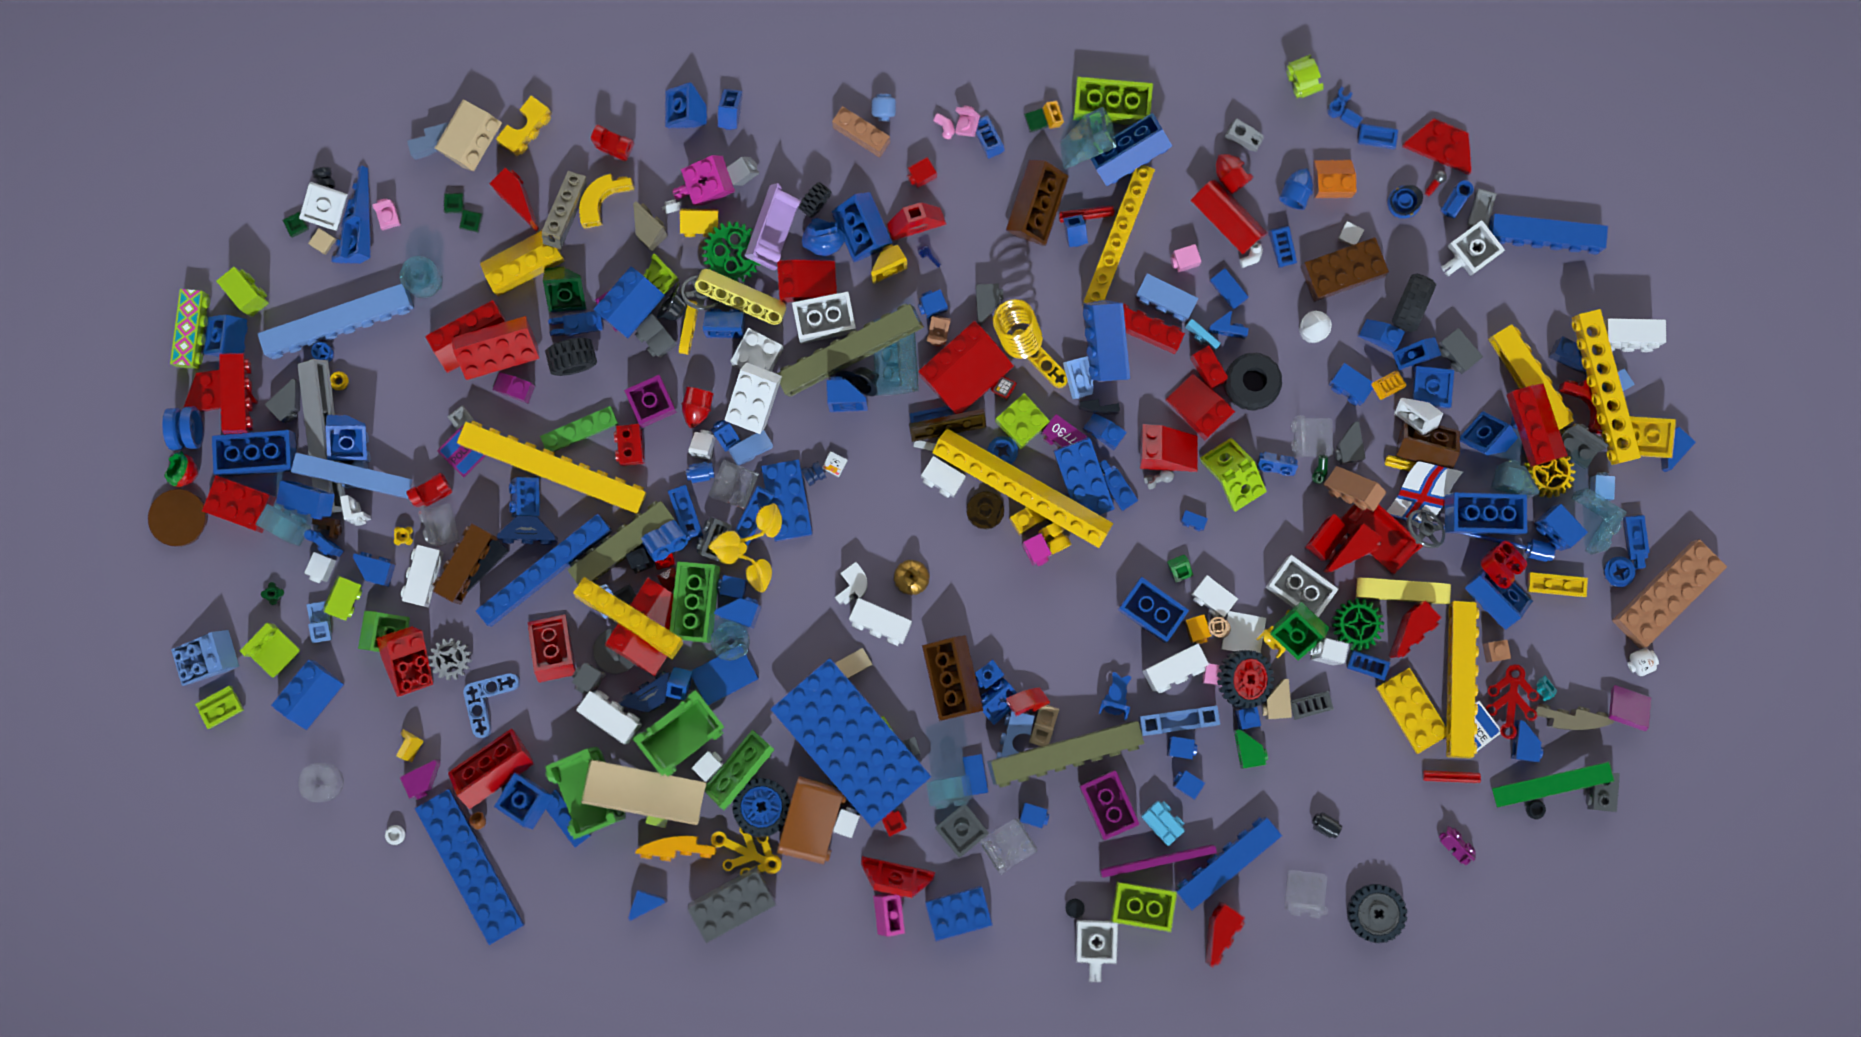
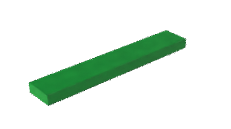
[1492,762,1614,808]

